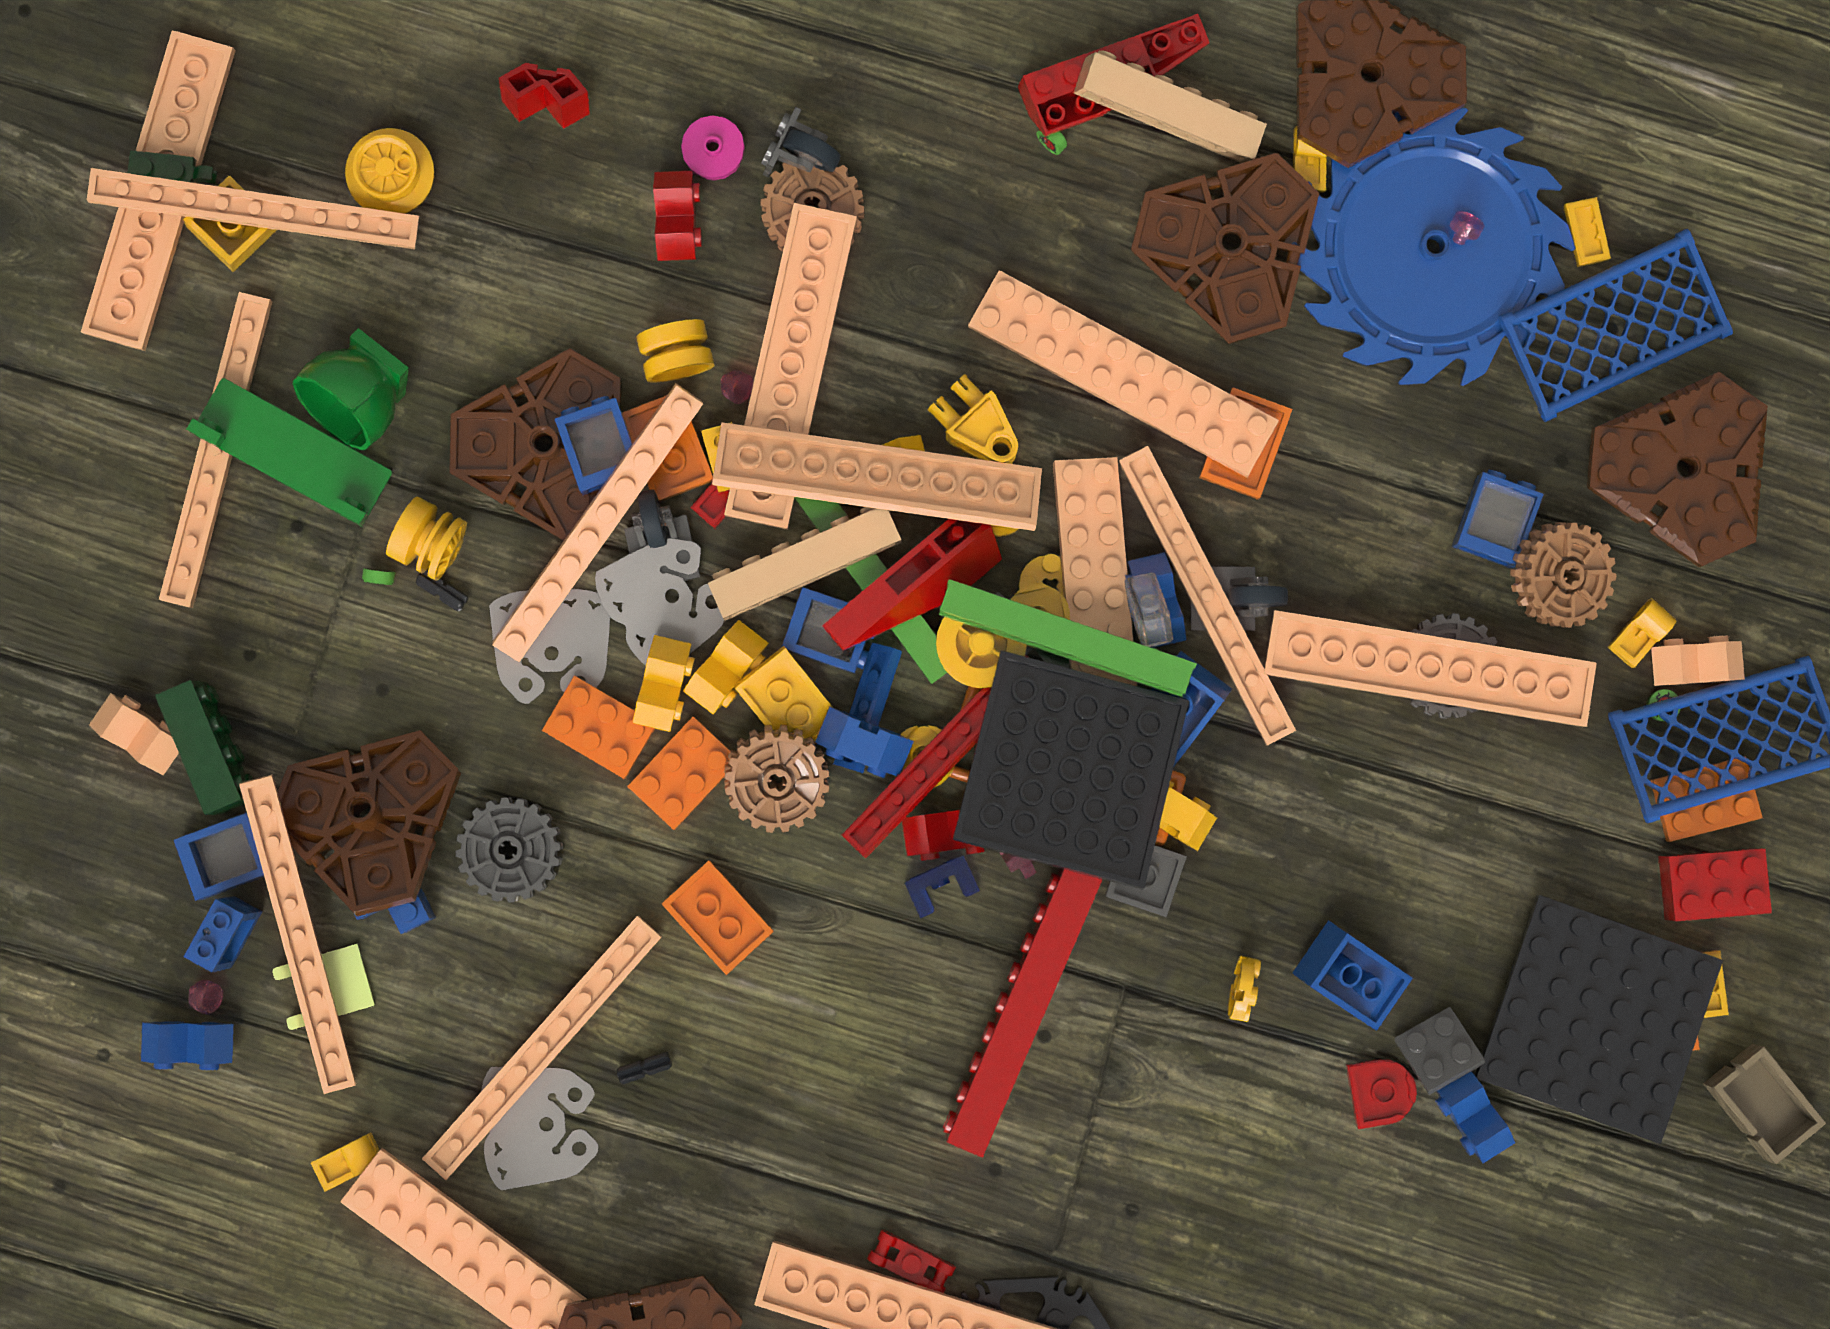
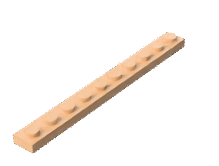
[87,168,419,249]
[159,292,272,608]
[492,383,703,662]
[1119,446,1296,746]
[239,774,356,1094]
[422,915,662,1180]

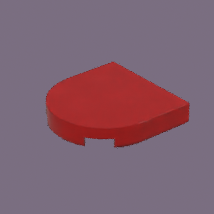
[1346,1059,1417,1129]

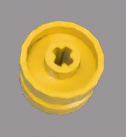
[636,319,715,383]

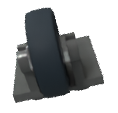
[761,107,841,177]
[624,490,700,581]
[1191,567,1288,631]

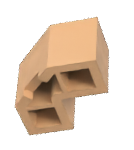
[1651,635,1745,686]
[89,693,179,776]

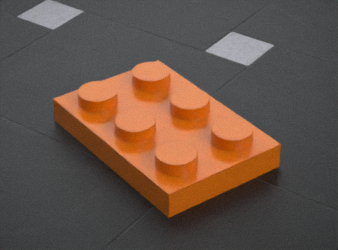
[1199,388,1293,500]
[622,395,713,502]
[542,675,655,779]
[627,716,730,830]
[1650,756,1763,842]
[662,860,774,975]

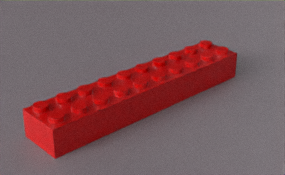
[943,868,1103,1158]

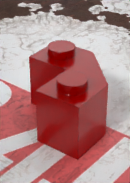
[499,63,590,129]
[653,171,702,261]
[902,810,985,861]

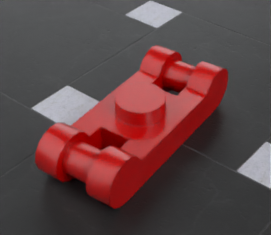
[867,1229,956,1293]

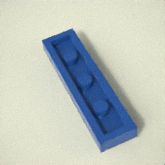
[833,643,902,773]

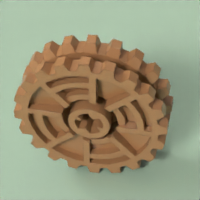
[760,161,865,252]
[1510,522,1616,628]
[724,724,829,833]

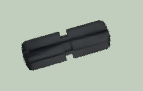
[416,569,468,611]
[617,1052,672,1084]

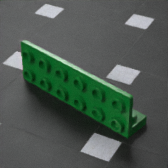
[186,378,392,527]

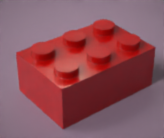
[1658,848,1772,921]

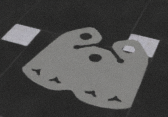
[595,538,724,665]
[489,589,610,704]
[481,1067,598,1190]

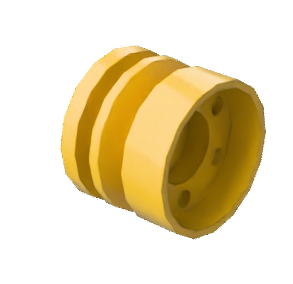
[386,496,467,581]

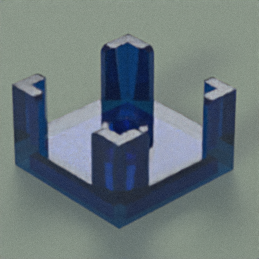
[904,854,980,918]

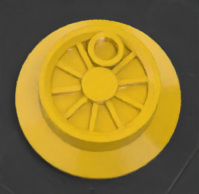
[345,128,434,214]
[936,617,1027,688]

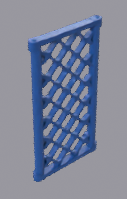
[1498,229,1733,422]
[1608,656,1830,824]

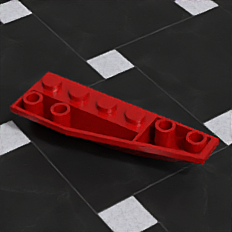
[1018,14,1210,136]
[822,519,1002,651]

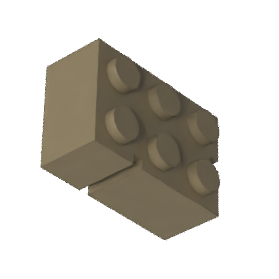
[1703,1044,1826,1164]

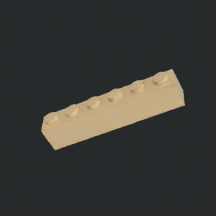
[1074,51,1267,163]
[708,507,902,621]

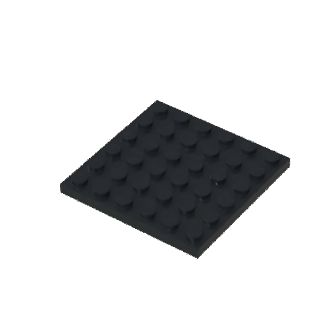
[952,650,1189,890]
[1475,895,1723,1144]

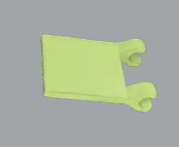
[272,944,375,1030]

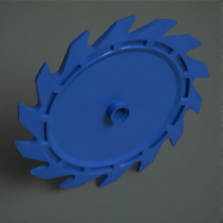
[1291,108,1575,386]

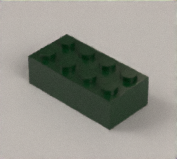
[155,680,253,815]

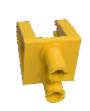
[927,374,1018,464]

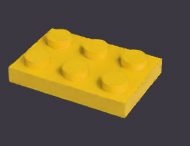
[733,646,833,741]

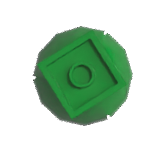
[292,328,409,450]

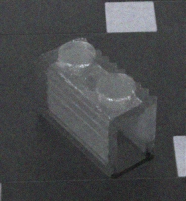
[1124,572,1173,647]

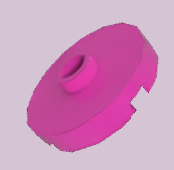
[681,116,745,181]

